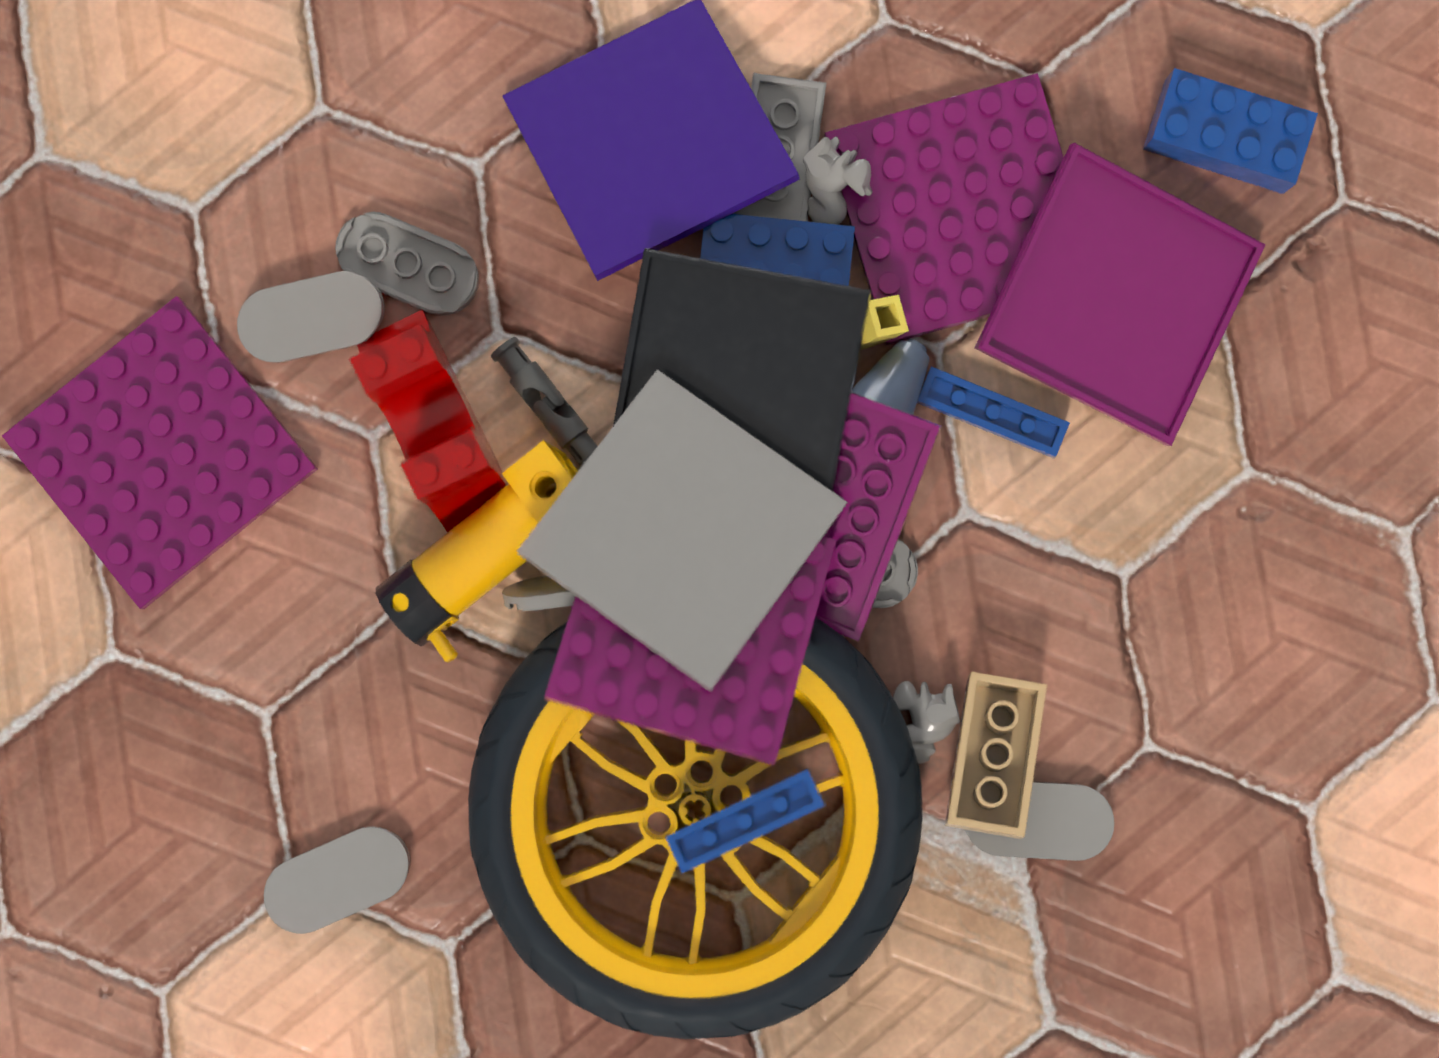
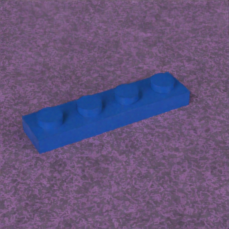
[917,366,1070,458]
[666,769,826,873]

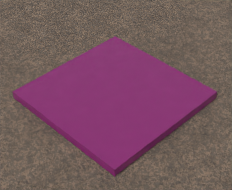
[974,143,1266,446]

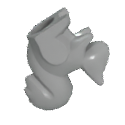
[803,137,872,225]
[893,681,960,765]

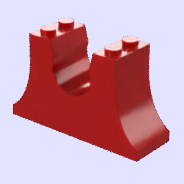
[349,309,508,533]

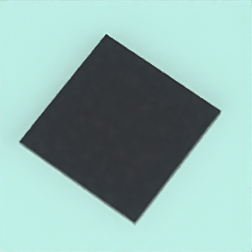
[613,248,872,492]

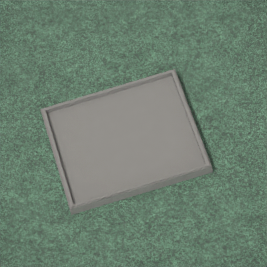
[517,370,847,692]

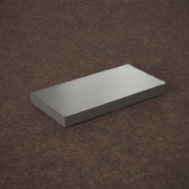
[734,73,826,221]

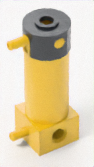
[375,440,578,662]

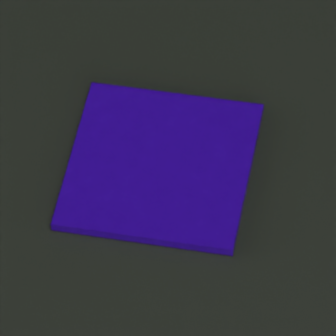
[502,0,800,281]

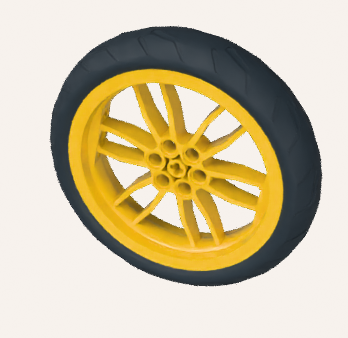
[468,616,923,1039]

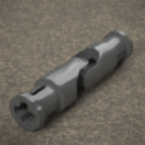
[491,337,598,470]

